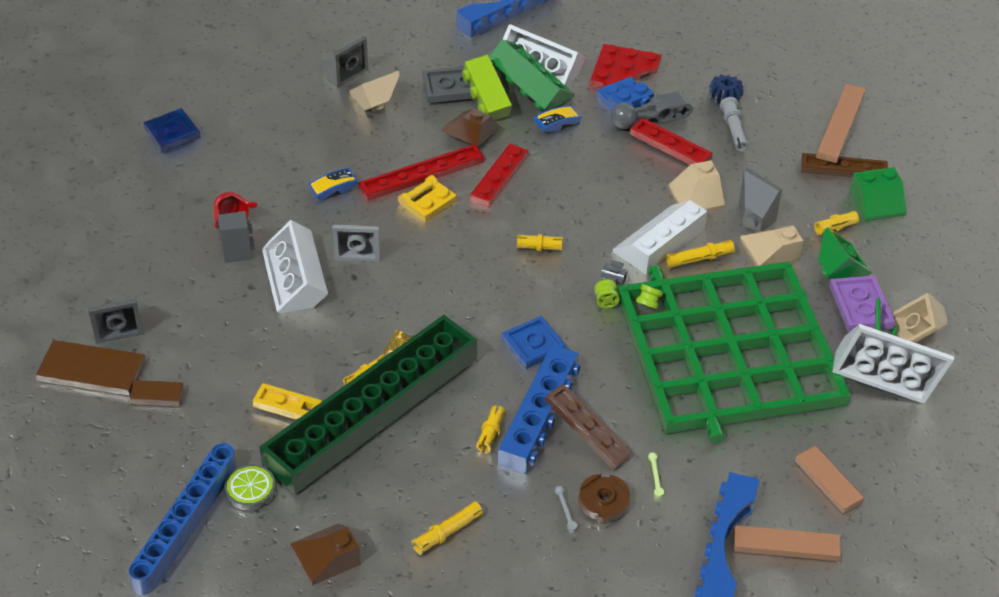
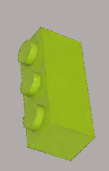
[462,54,512,120]

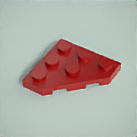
[589,44,662,89]

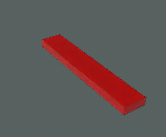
[358,145,484,201]

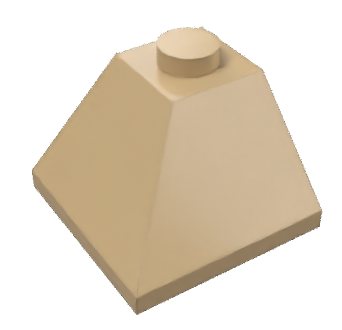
[349,71,400,112]
[669,160,725,211]
[740,225,803,266]
[892,293,948,343]

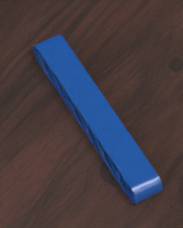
[129,443,236,595]

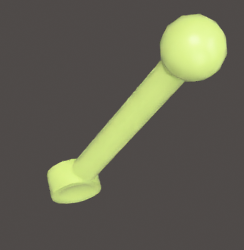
[648,452,664,499]

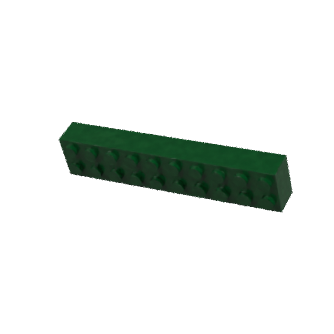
[259,315,478,494]

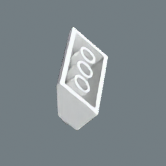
[503,24,586,87]
[613,200,707,275]
[262,220,328,314]

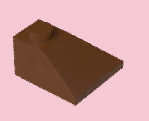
[442,109,499,146]
[290,523,361,586]

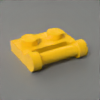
[398,175,457,223]

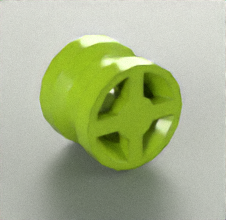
[594,279,620,309]
[636,284,663,309]

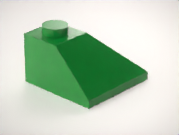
[818,227,872,280]

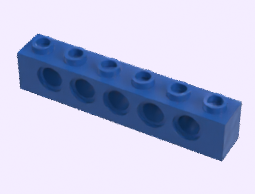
[498,344,581,474]

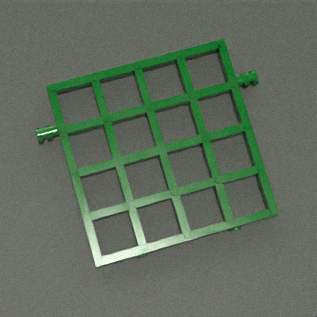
[618,261,851,444]

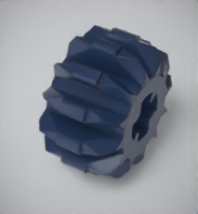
[708,74,744,105]

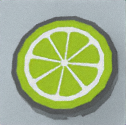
[224,464,276,511]

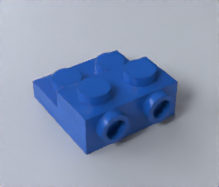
[596,77,654,111]

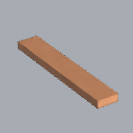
[816,84,866,163]

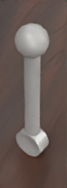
[555,486,578,532]

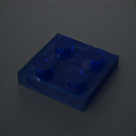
[143,108,201,153]

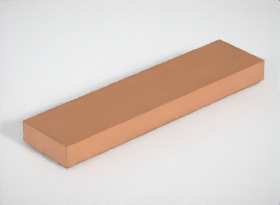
[734,525,841,561]

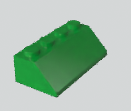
[489,39,575,111]

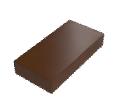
[130,380,184,407]

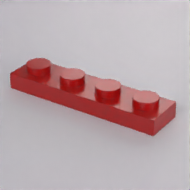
[630,118,713,165]
[470,143,528,208]

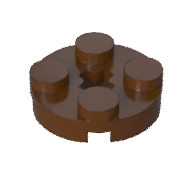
[578,474,630,524]

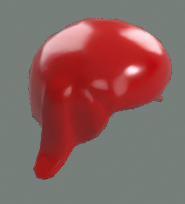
[213,192,258,228]

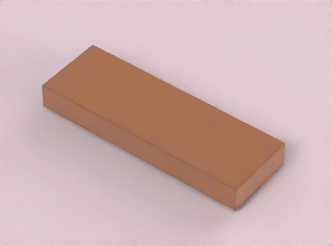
[795,446,864,514]

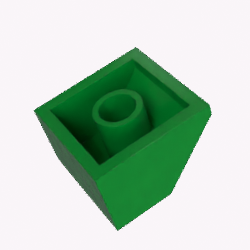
[849,167,907,221]

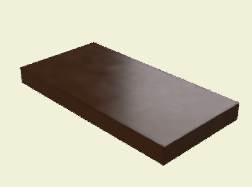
[35,340,146,396]

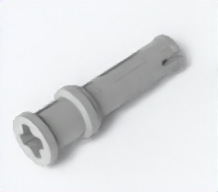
[720,97,749,152]

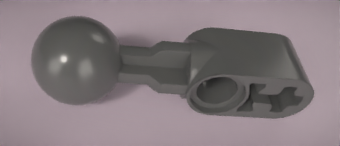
[610,91,693,129]

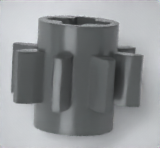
[600,260,628,286]

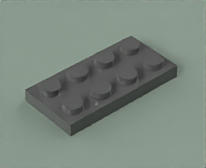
[422,67,510,103]

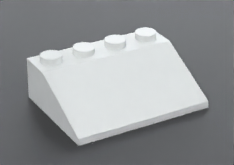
[832,324,954,404]

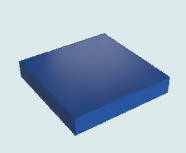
[501,316,567,369]

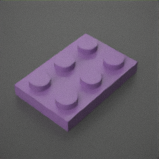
[829,275,895,332]

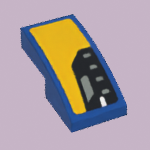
[533,105,582,132]
[308,168,359,202]

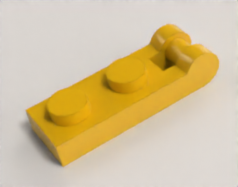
[252,383,322,420]

